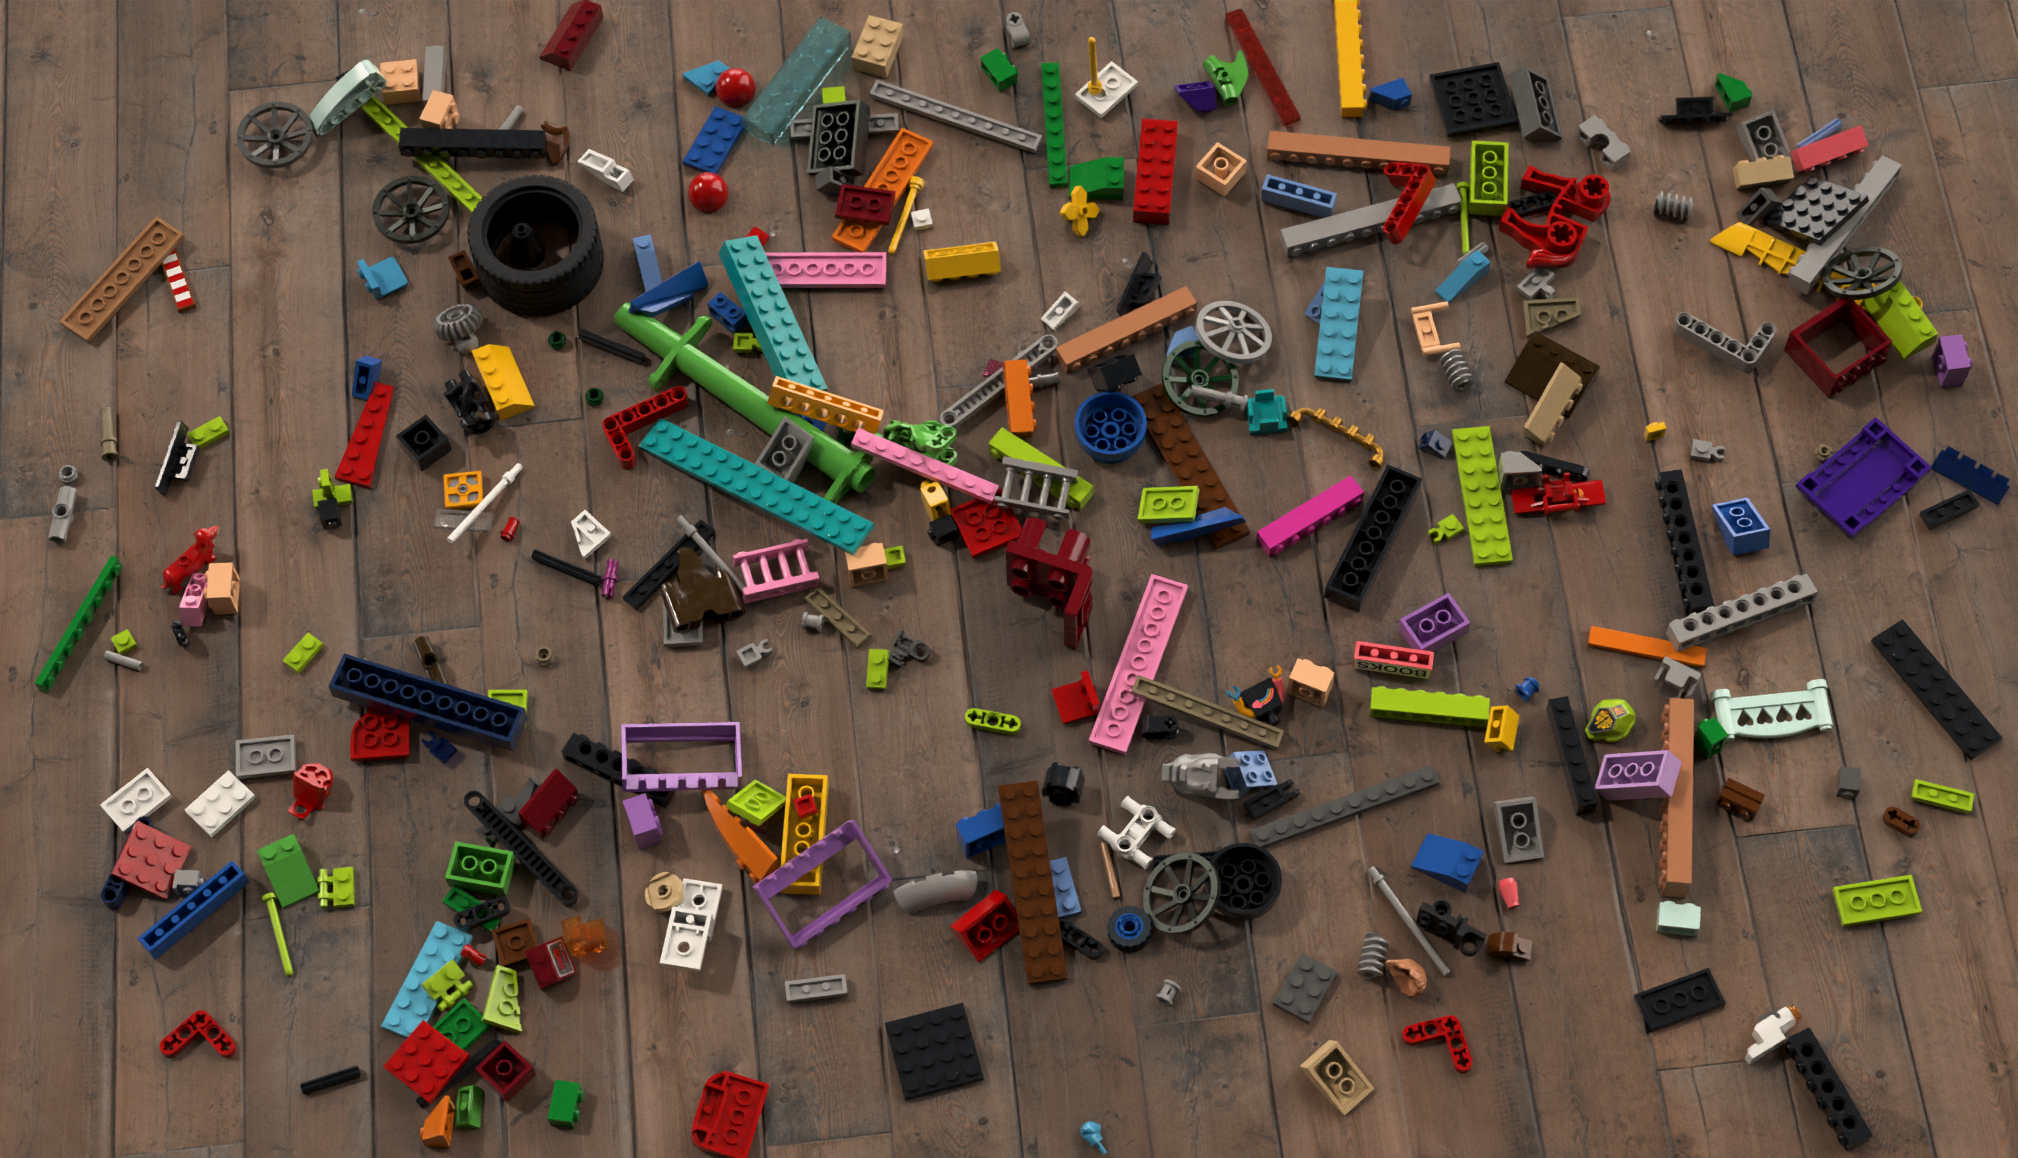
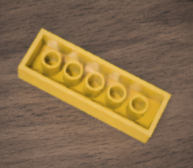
[780,774,829,895]

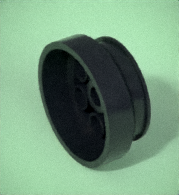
[1205,843,1282,920]

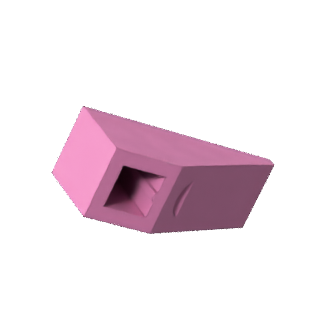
[179,573,208,626]

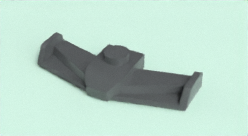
[475,775,541,845]

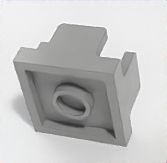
[1652,656,1701,700]

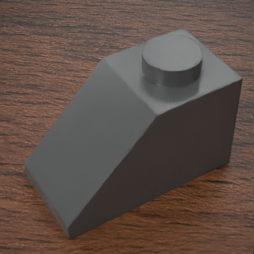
[815,166,857,196]
[1736,188,1782,226]

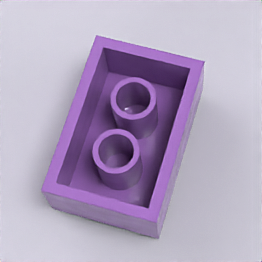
[1398,593,1470,652]

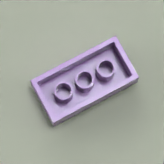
[1594,750,1682,801]

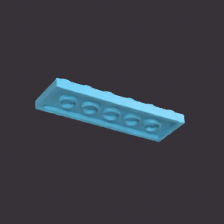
[1314,267,1363,381]
[381,921,473,1039]

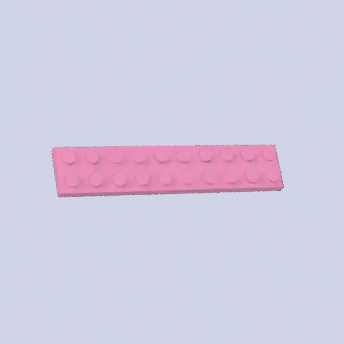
[1089,574,1188,755]

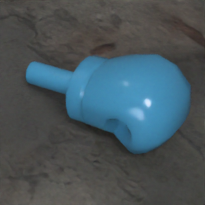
[1080,1121,1107,1155]

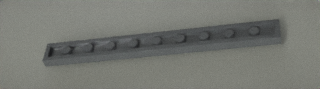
[1249,765,1440,848]

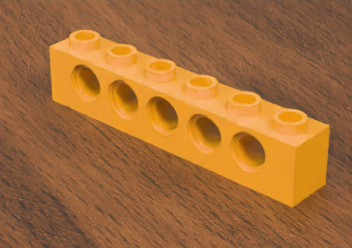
[767,376,884,434]

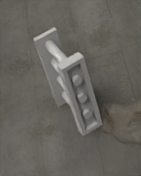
[994,456,1079,520]

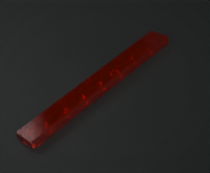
[1225,8,1301,126]

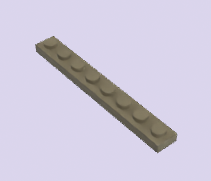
[1130,675,1284,750]

